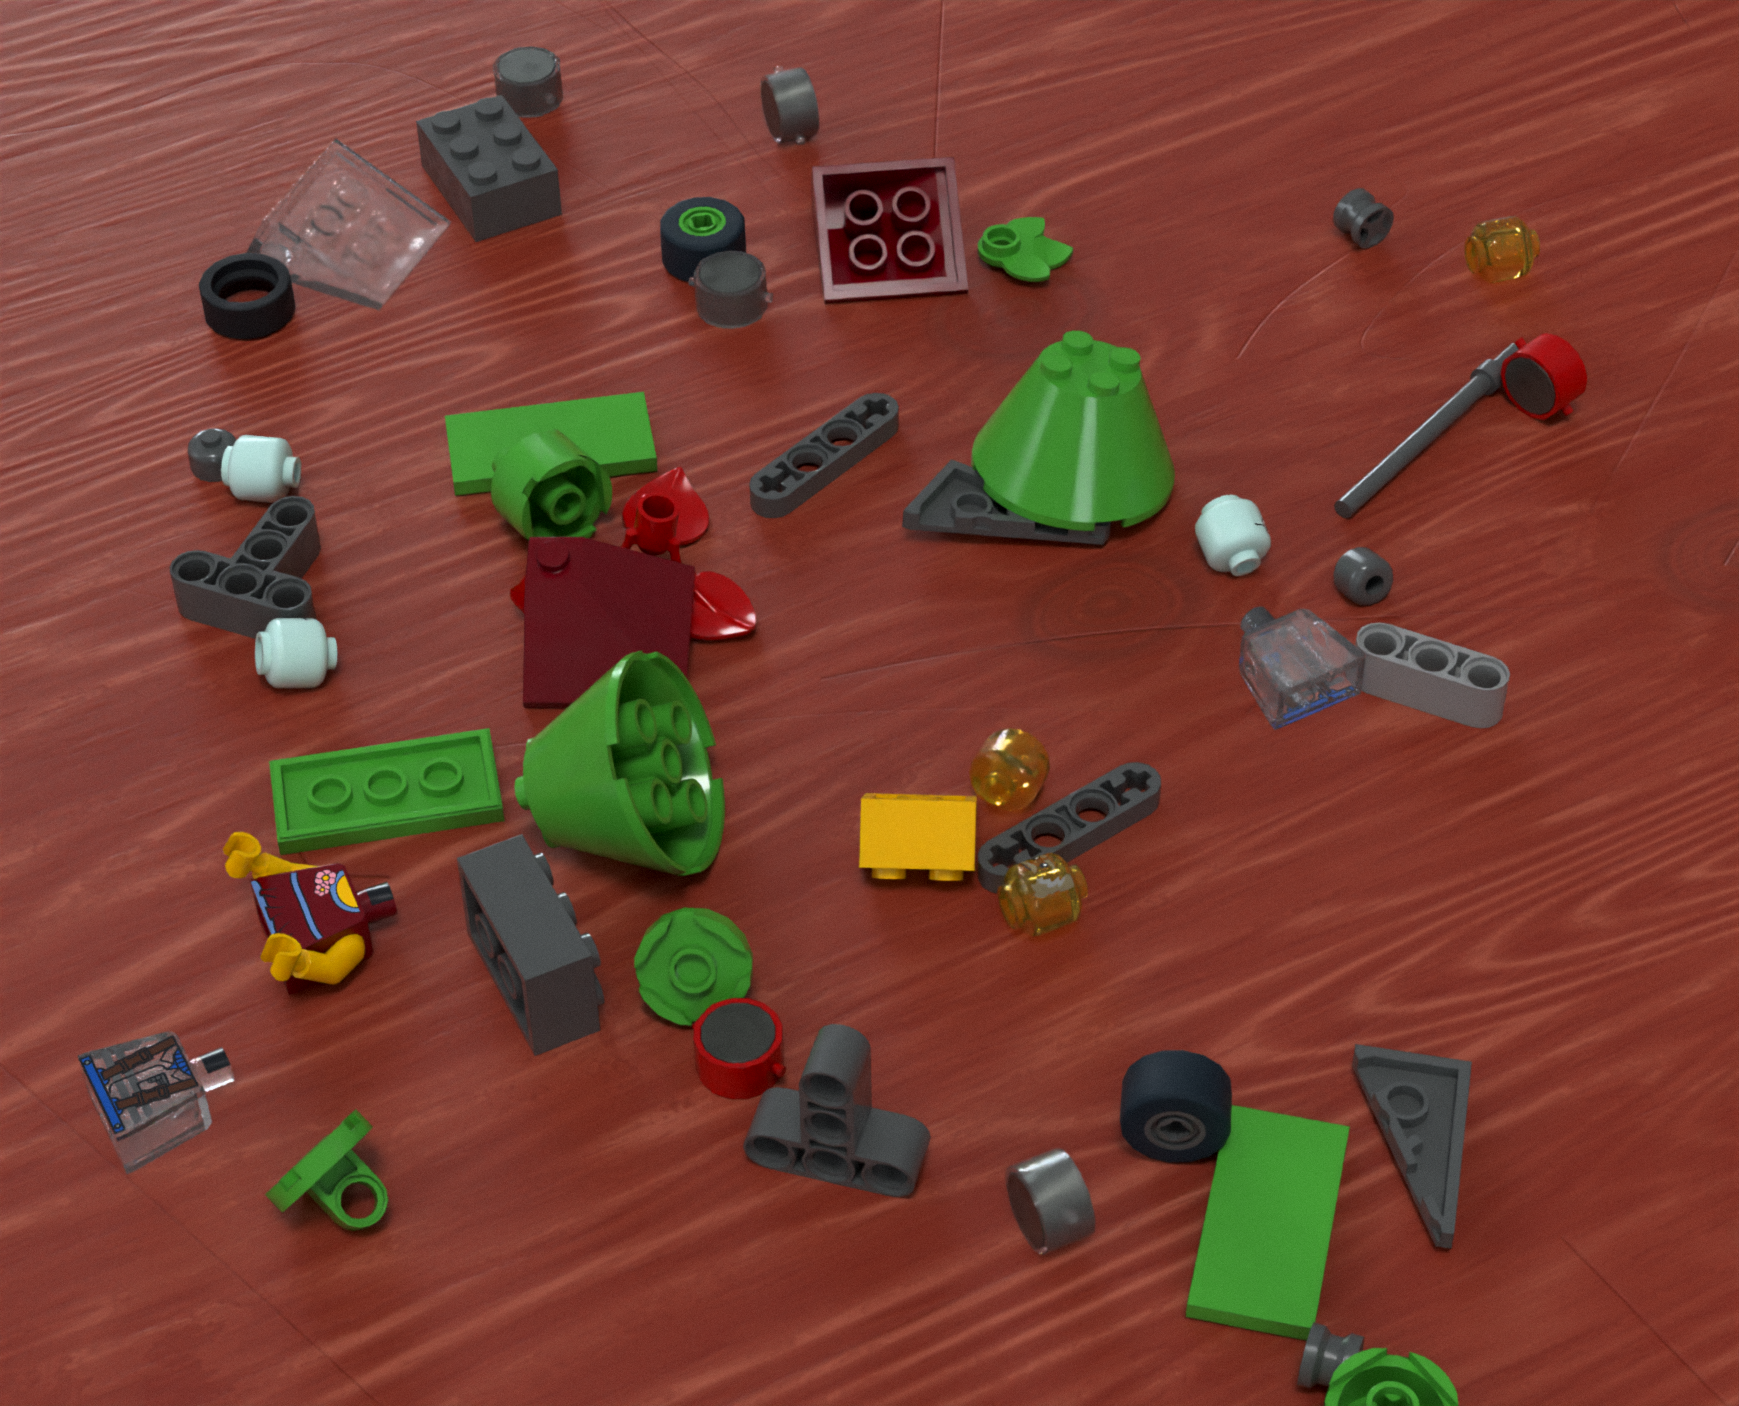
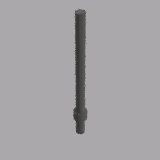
[1334,343,1519,518]

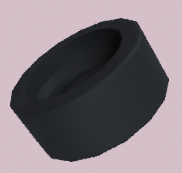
[199,253,296,339]

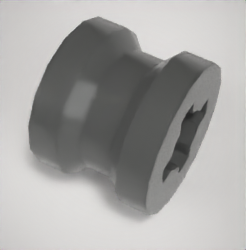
[1333,188,1394,248]
[1297,1322,1365,1388]

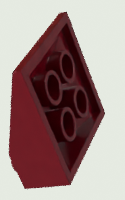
[810,157,968,304]
[523,537,696,709]

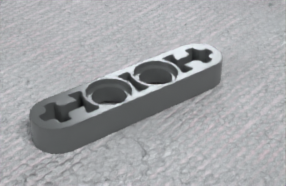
[749,393,899,518]
[977,762,1161,894]

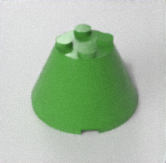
[971,331,1175,531]
[514,650,725,876]

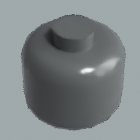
[187,428,236,482]
[1333,547,1394,606]

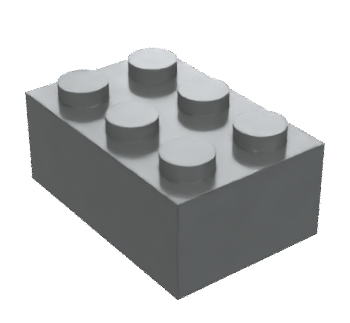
[416,95,562,242]
[457,834,605,1056]

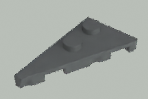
[902,459,1111,545]
[1352,1044,1472,1249]

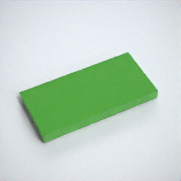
[445,392,658,496]
[269,728,504,855]
[1186,1105,1350,1341]

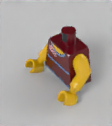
[223,832,397,995]

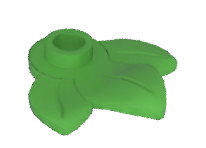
[977,217,1073,282]

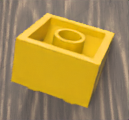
[859,793,977,881]

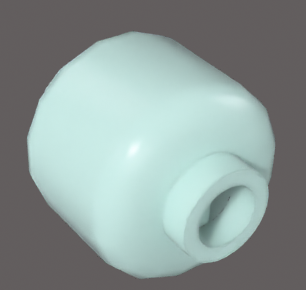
[221,435,301,503]
[1195,495,1271,576]
[255,618,337,688]

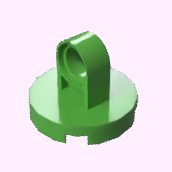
[634,907,753,1026]
[265,1109,388,1231]

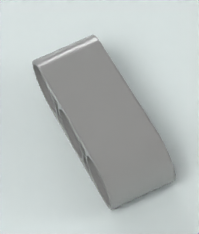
[1351,622,1510,728]

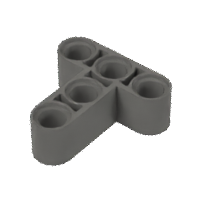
[170,496,321,639]
[743,1024,931,1197]

